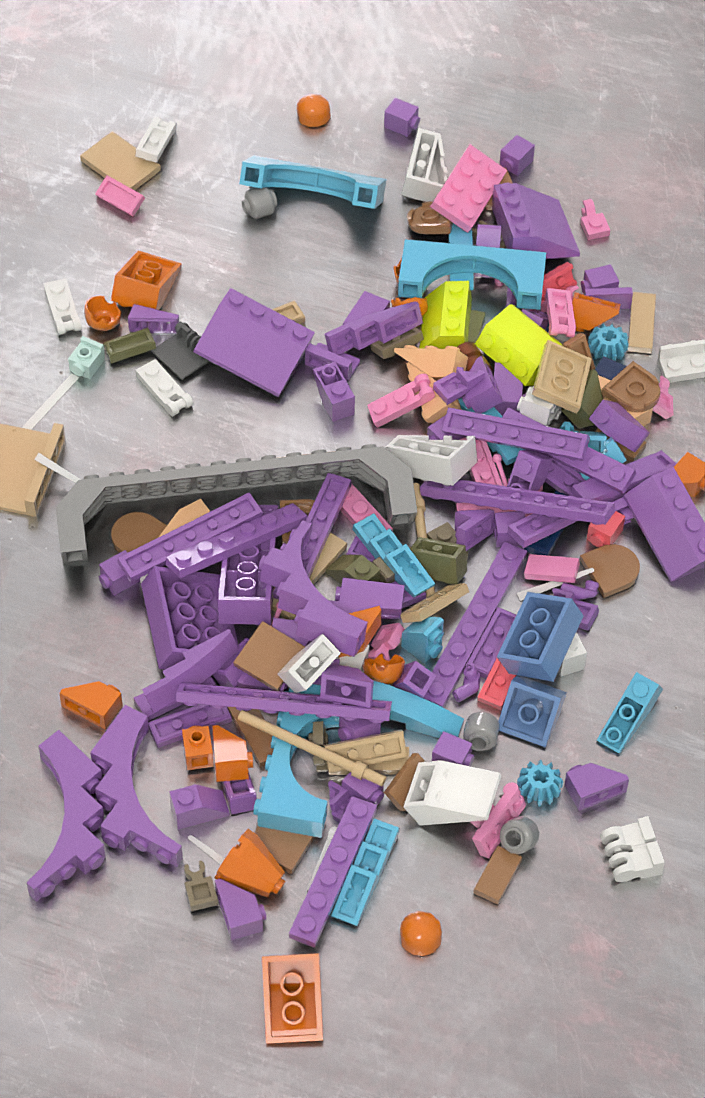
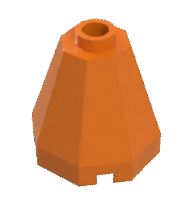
[214,829,286,897]

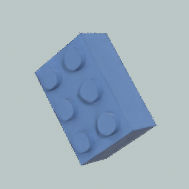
[497,592,584,682]

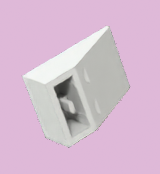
[403,760,502,825]

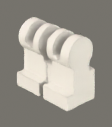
[600,816,665,882]

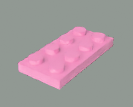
[430,144,507,233]

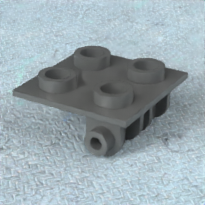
[151,322,210,380]

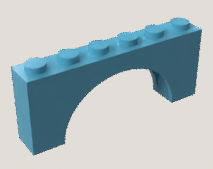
[239,155,387,209]
[398,239,546,310]
[253,684,339,838]

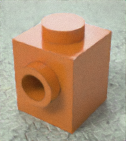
[182,726,214,770]

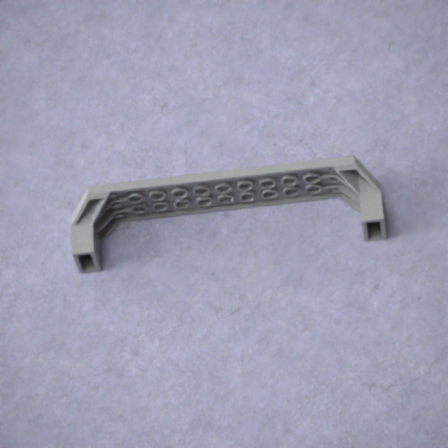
[56,444,417,563]

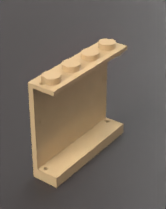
[0,423,66,517]

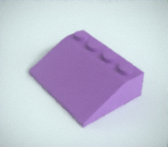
[492,183,580,259]
[193,288,315,397]
[141,566,238,669]

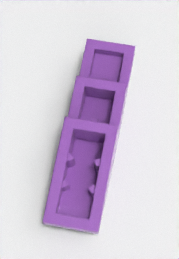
[324,301,423,355]
[142,629,239,713]

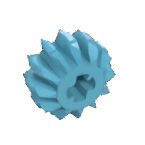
[588,323,629,361]
[517,759,563,807]

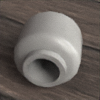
[241,187,277,219]
[463,712,500,751]
[500,816,539,855]

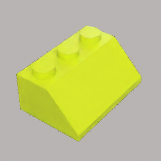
[419,281,472,349]
[475,304,562,386]

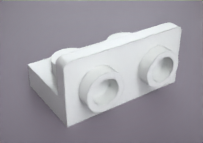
[657,340,705,383]

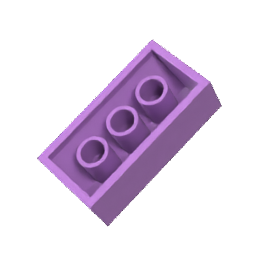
[623,467,705,583]

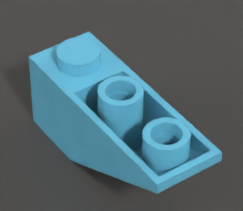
[597,672,663,754]

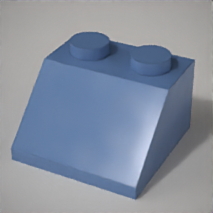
[498,675,567,747]

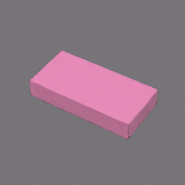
[95,175,145,217]
[524,554,580,583]

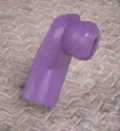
[561,580,599,600]
[452,666,481,702]

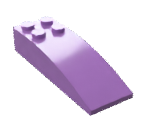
[218,505,278,625]

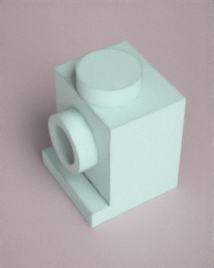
[68,336,105,379]

